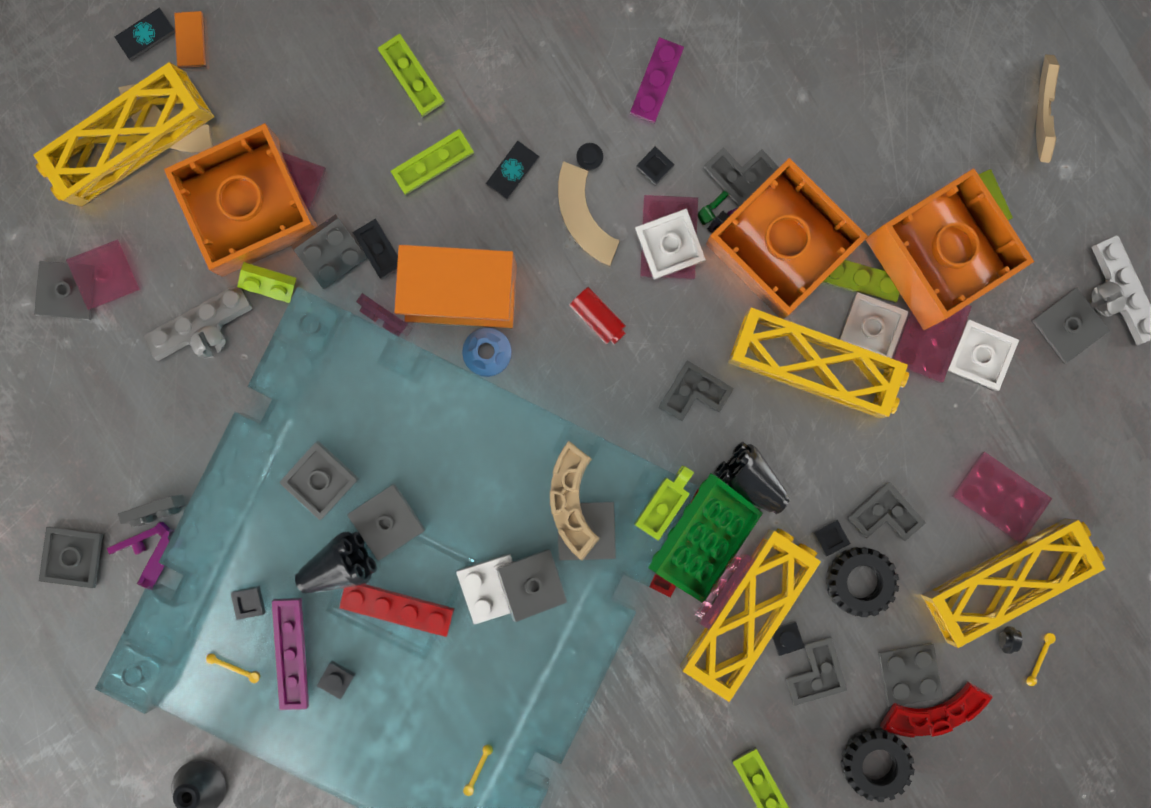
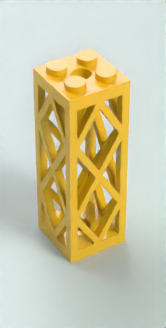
[33,62,214,207]
[728,307,909,418]
[921,518,1106,648]
[679,528,821,702]

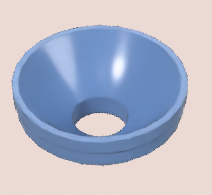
[462,327,512,377]

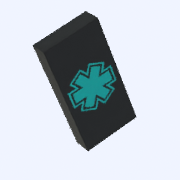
[114,8,175,61]
[485,141,540,201]

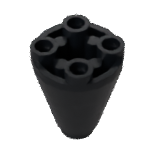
[714,442,790,514]
[295,532,377,594]
[171,760,226,808]

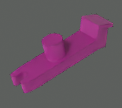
[107,521,175,555]
[137,529,180,591]

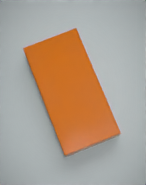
[174,11,206,68]

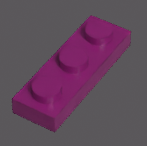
[630,37,684,124]

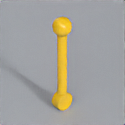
[1026,633,1056,686]
[206,653,261,683]
[463,744,493,796]

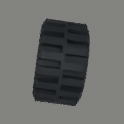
[826,547,899,617]
[841,728,915,802]

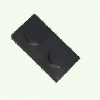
[352,218,398,280]

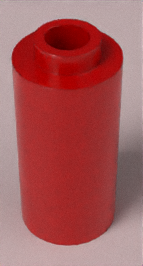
[569,287,626,345]

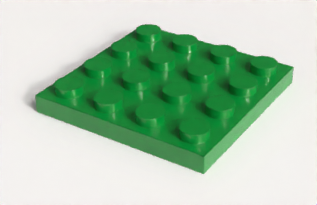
[648,473,763,604]

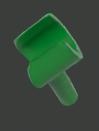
[698,191,728,225]

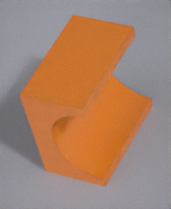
[164,123,318,277]
[706,158,868,319]
[865,168,1035,330]
[394,245,517,329]

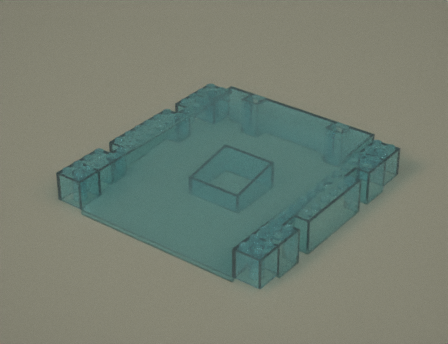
[95,287,699,808]

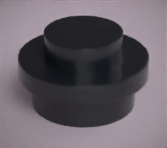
[576,143,603,170]
[998,626,1023,654]

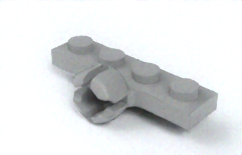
[1091,235,1151,345]
[144,284,253,361]

